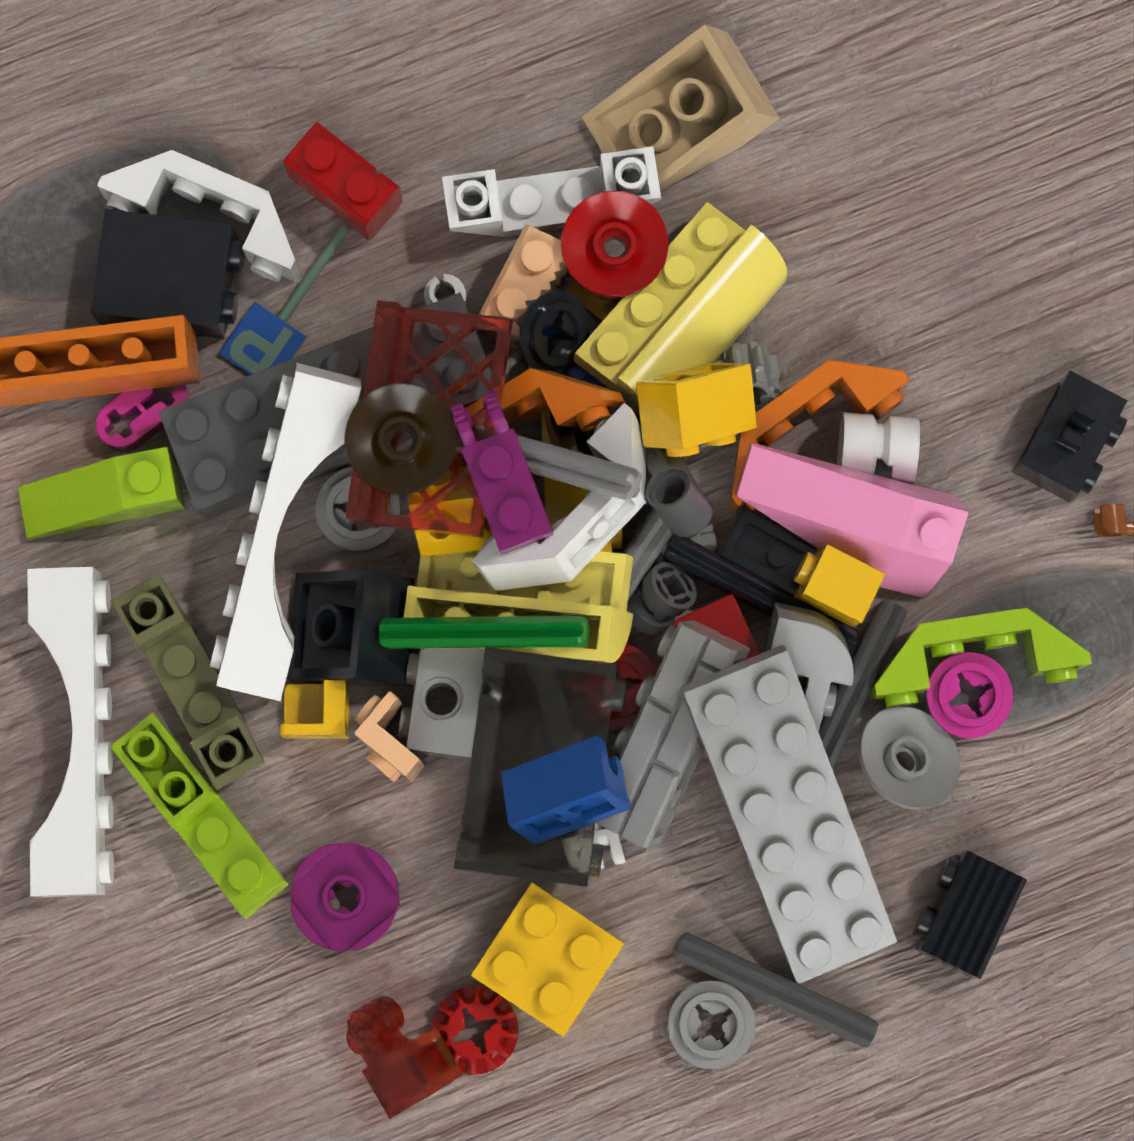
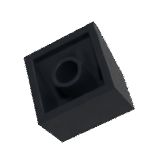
[286,569,414,687]

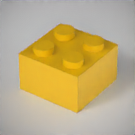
[471,883,624,1037]

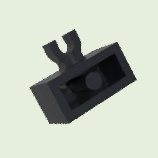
[1012,370,1128,502]

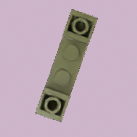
[111,573,265,790]

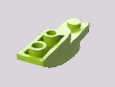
[110,712,289,919]

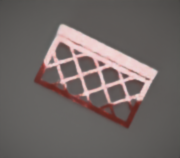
[346,300,513,538]

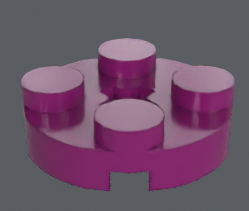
[290,843,400,952]

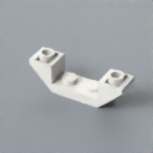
[442,146,661,237]
[97,150,300,282]
[472,403,646,591]

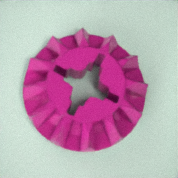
[925,652,1013,739]

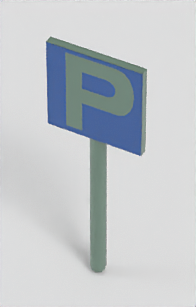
[219,224,350,375]

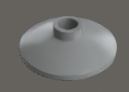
[858,706,960,810]

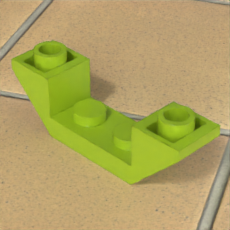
[869,608,1092,708]

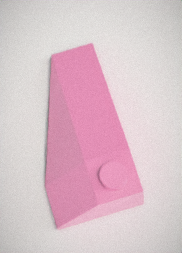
[735,443,969,598]

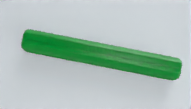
[379,616,590,649]

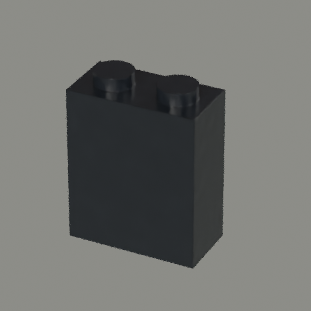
[91,209,245,339]

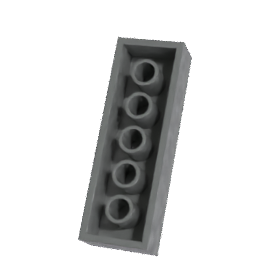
[159,293,498,519]

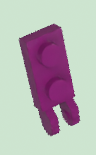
[450,390,554,554]

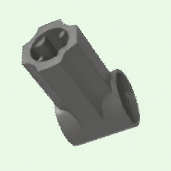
[645,447,713,537]

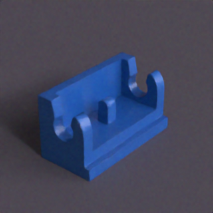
[501,735,631,845]

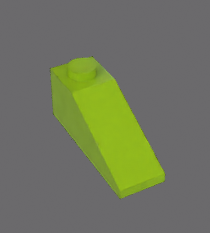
[18,447,185,540]

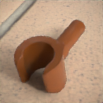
[1093,504,1134,538]

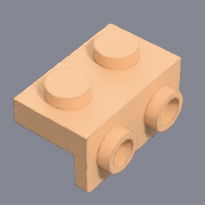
[354,691,425,783]

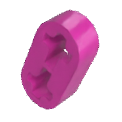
[96,385,190,452]

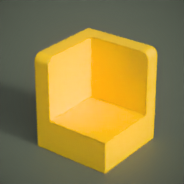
[280,680,350,739]

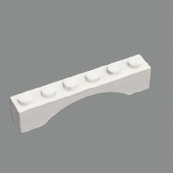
[209,363,361,701]
[27,567,114,897]

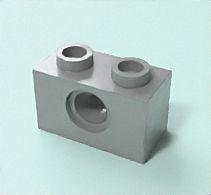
[398,648,488,761]

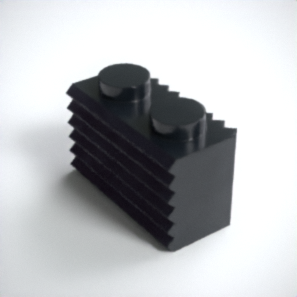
[912,850,1027,979]

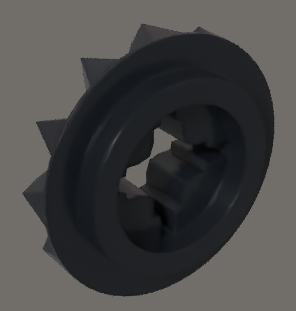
[513,290,589,374]

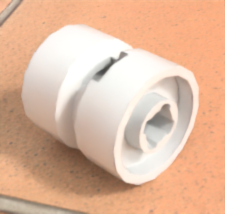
[837,412,920,485]

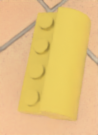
[574,202,788,420]
[403,550,633,663]

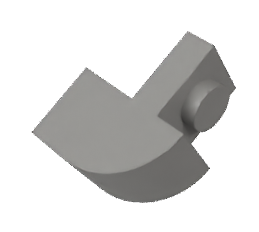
[763,602,854,732]

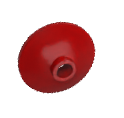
[561,191,669,298]

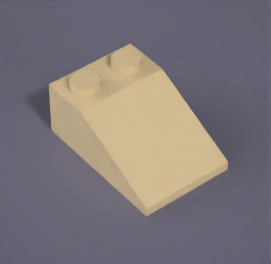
[581,24,780,191]

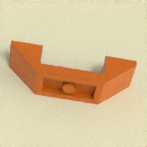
[729,360,910,513]
[449,368,625,468]

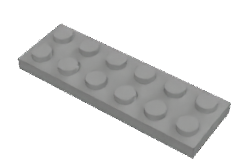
[680,645,897,984]

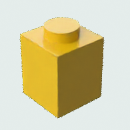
[793,544,886,627]

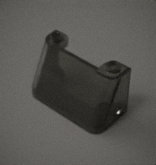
[454,647,626,887]

